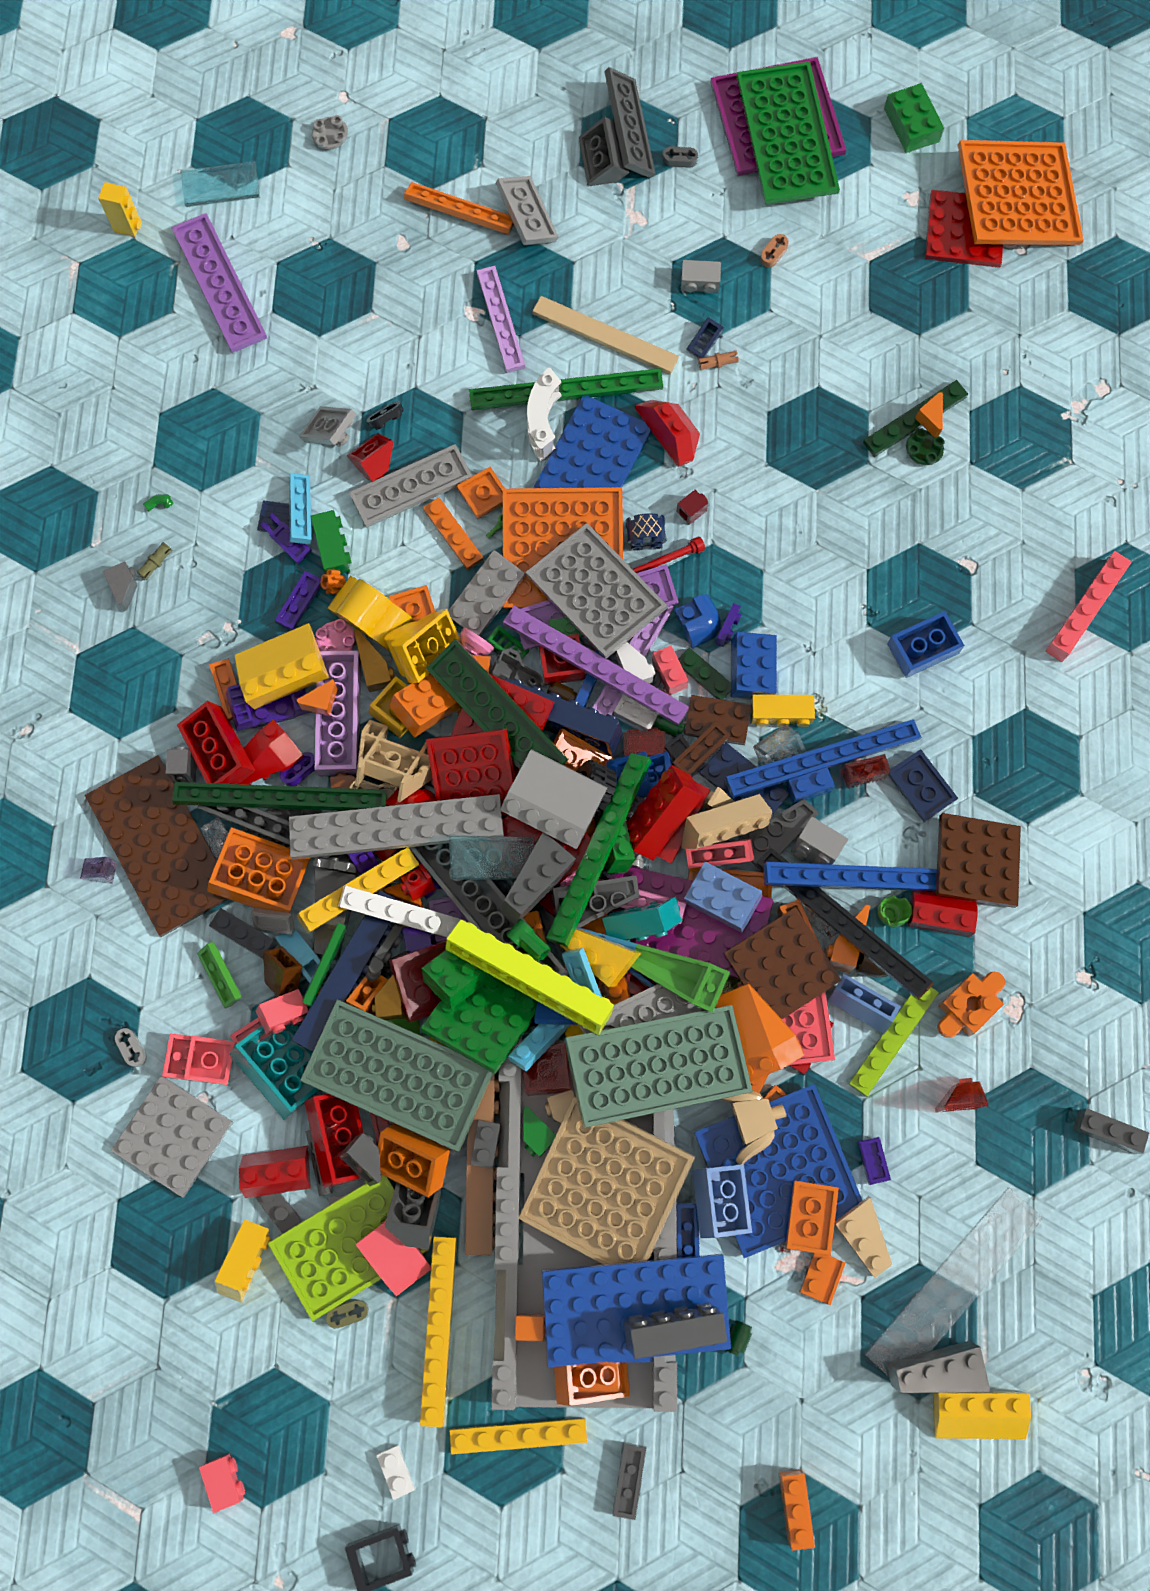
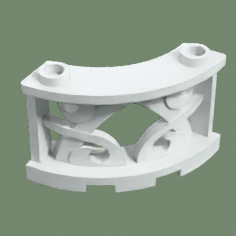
[527,367,561,462]

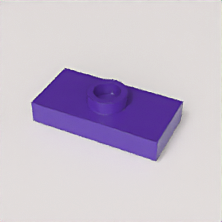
[857,1137,891,1185]

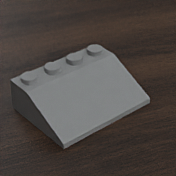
[500,749,607,849]

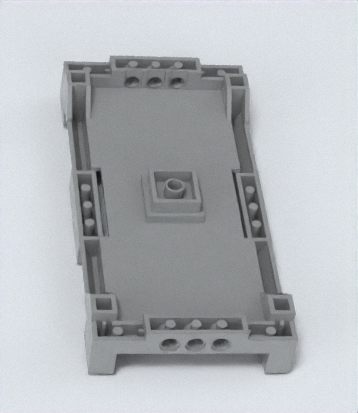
[492,1037,677,1412]

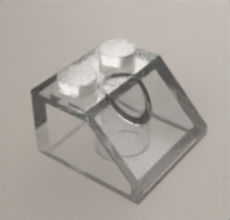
[753,724,806,785]

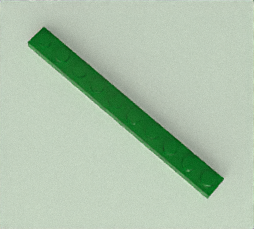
[469,368,663,410]
[546,753,652,947]

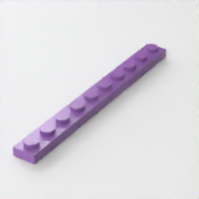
[503,606,689,726]

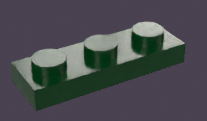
[678,648,731,700]

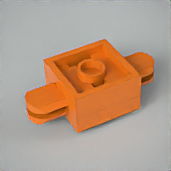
[937,971,1006,1038]

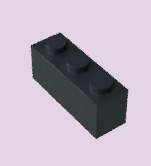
[209,908,278,959]

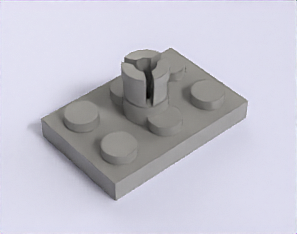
[299,406,356,447]

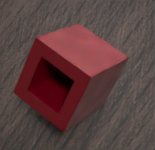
[676,489,708,525]

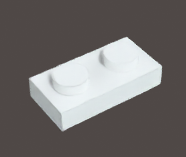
[614,694,658,732]
[376,1445,415,1500]

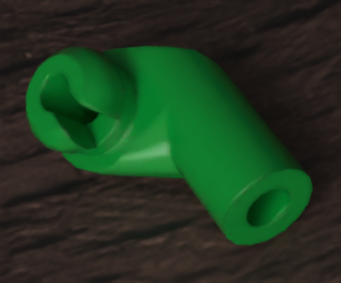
[143,494,174,512]

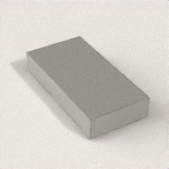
[251,908,295,935]

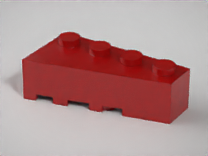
[657,781,711,864]

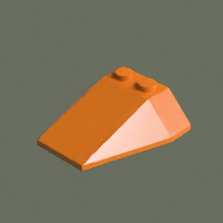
[715,983,805,1081]

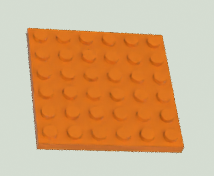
[958,140,1084,245]
[503,487,623,609]

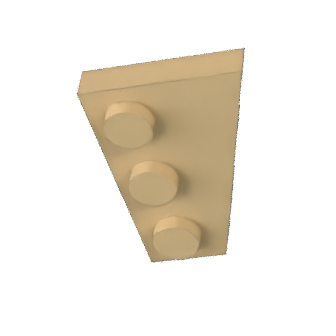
[835,1196,892,1278]

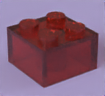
[524,1043,572,1096]

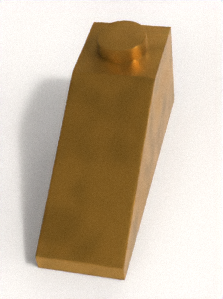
[354,629,395,692]

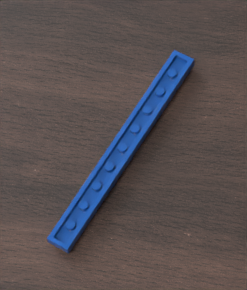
[725,719,922,798]
[764,862,937,891]

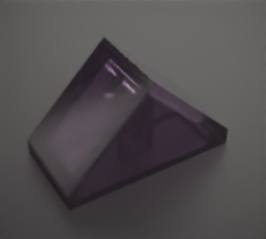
[80,857,117,884]

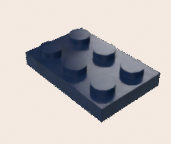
[887,749,958,822]

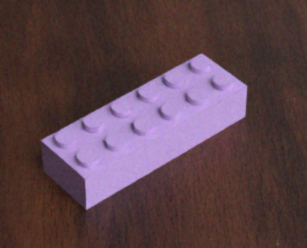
[315,651,361,776]

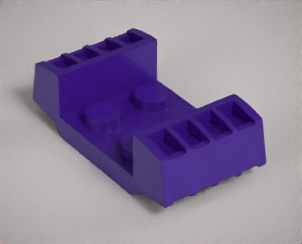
[225,684,311,731]

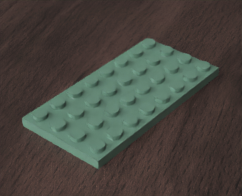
[300,1000,493,1152]
[564,1005,753,1128]

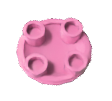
[316,619,356,651]

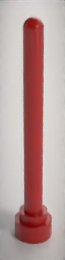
[632,536,705,573]

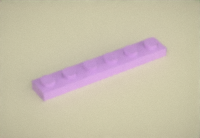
[477,266,525,373]

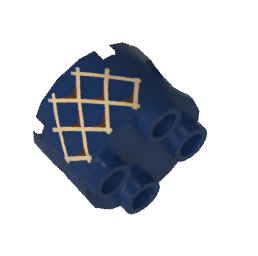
[625,513,667,551]

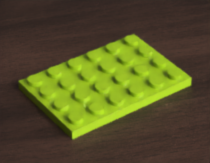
[268,1174,427,1322]

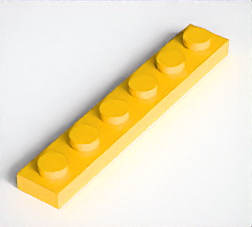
[450,1418,587,1454]

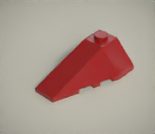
[239,719,304,785]

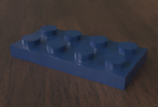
[700,742,790,816]

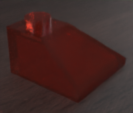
[935,1078,989,1113]

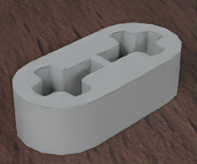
[115,1028,146,1067]

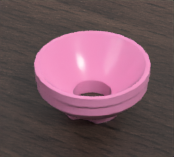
[460,628,494,656]

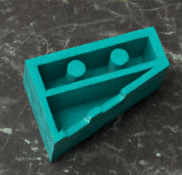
[602,896,683,941]

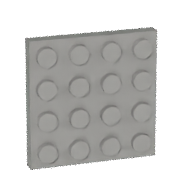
[111,1076,233,1198]

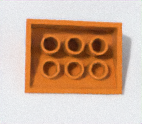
[207,827,310,913]
[554,1362,630,1406]

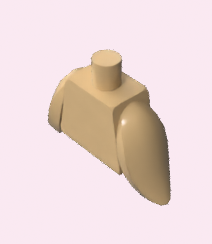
[720,1090,786,1165]

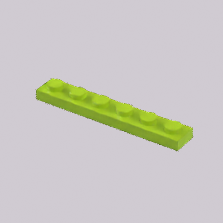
[848,987,939,1097]

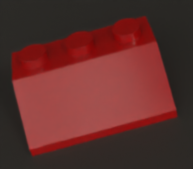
[907,890,978,937]
[239,1145,311,1198]

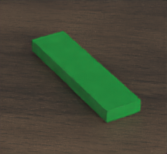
[302,923,347,1007]

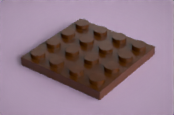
[935,813,1021,908]
[723,907,842,1019]

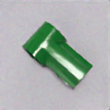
[506,919,551,962]

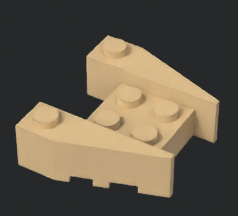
[355,720,432,802]

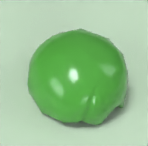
[877,895,912,928]

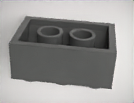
[579,117,629,186]
[385,1182,441,1250]

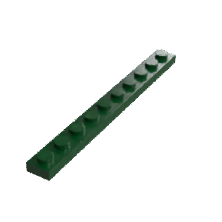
[172,782,387,811]

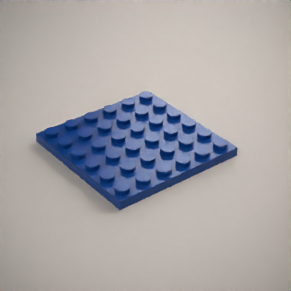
[694,1084,862,1258]

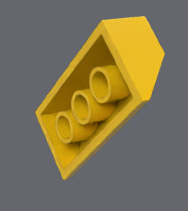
[933,1391,1031,1440]

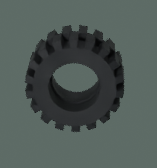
[576,760,617,818]

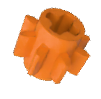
[321,570,346,594]

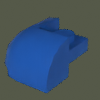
[674,594,721,649]

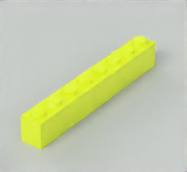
[446,920,614,1035]

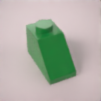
[523,1106,556,1157]

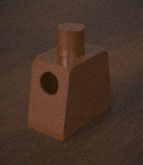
[263,946,302,998]

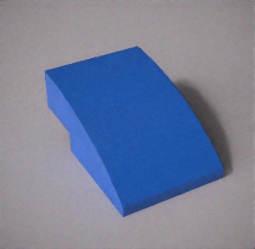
[606,751,672,796]

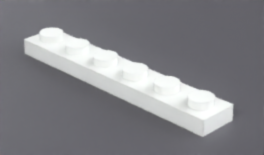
[338,886,466,938]

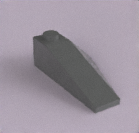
[549,875,639,928]

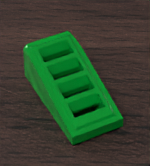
[486,625,530,660]

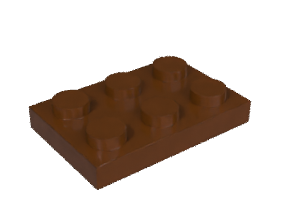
[684,695,751,746]

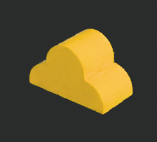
[327,576,414,653]
[384,609,462,683]

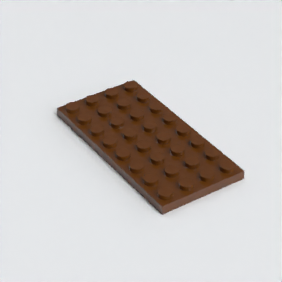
[85,755,229,937]

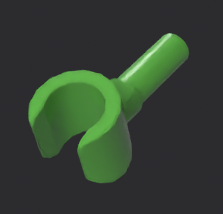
[486,514,503,539]

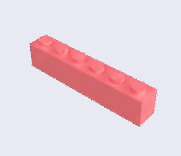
[1045,551,1132,662]

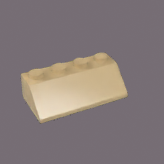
[681,794,772,849]

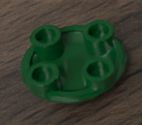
[906,428,945,465]

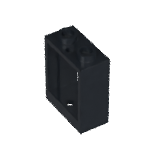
[345,1524,416,1591]

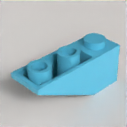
[276,929,330,983]

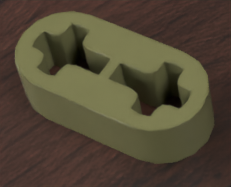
[326,1300,369,1329]

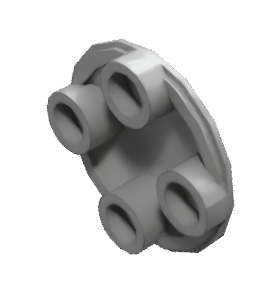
[312,115,348,150]

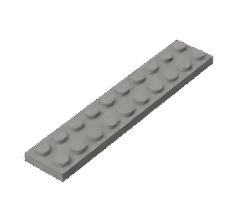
[289,794,504,860]

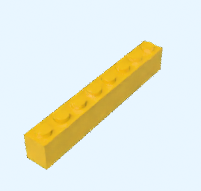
[420,1237,458,1427]

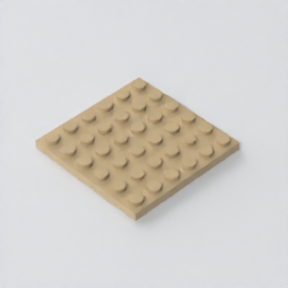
[519,1096,695,1265]

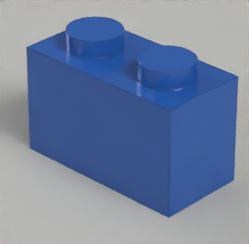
[786,767,835,805]

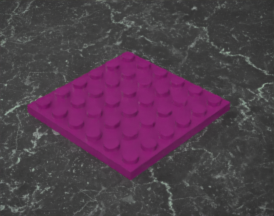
[711,57,846,176]

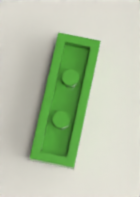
[197,942,242,1009]

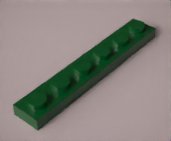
[863,380,968,458]

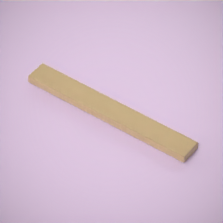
[533,296,679,375]

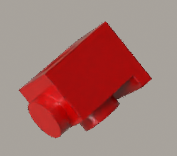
[400,863,436,901]

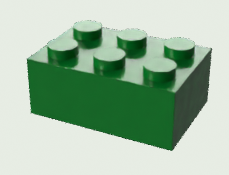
[884,83,944,153]
[422,950,494,1010]

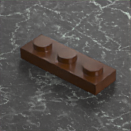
[672,721,731,775]

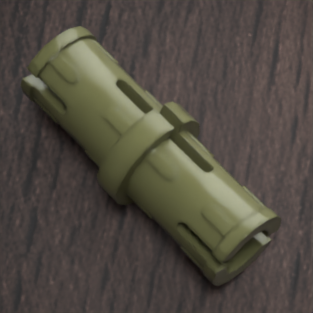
[137,542,172,580]

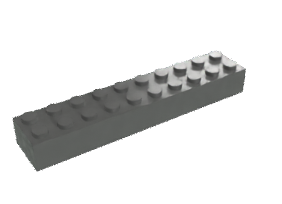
[409,842,570,1003]

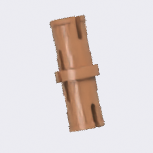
[698,350,739,371]

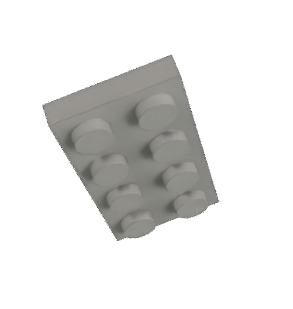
[496,176,559,245]
[448,550,526,636]

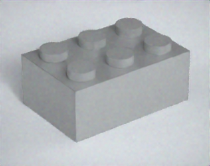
[791,817,848,865]

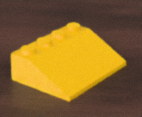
[235,623,329,709]

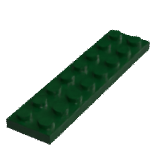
[426,639,569,769]

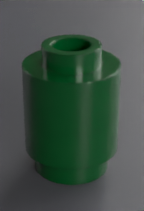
[654,715,686,737]
[726,1320,752,1356]

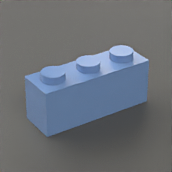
[828,974,901,1034]

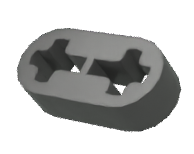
[662,146,698,168]

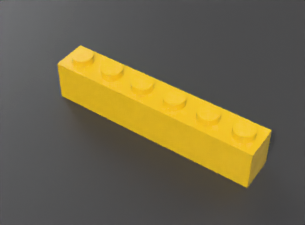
[297,847,419,934]

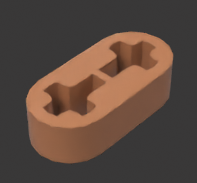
[760,234,789,268]

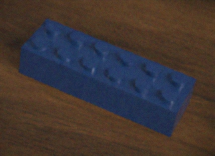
[505,678,623,756]

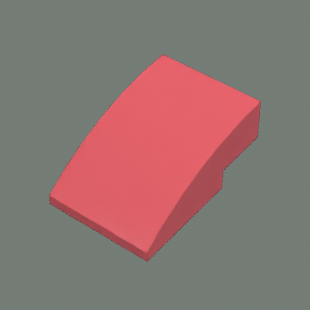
[162,1033,235,1085]
[356,1220,431,1296]

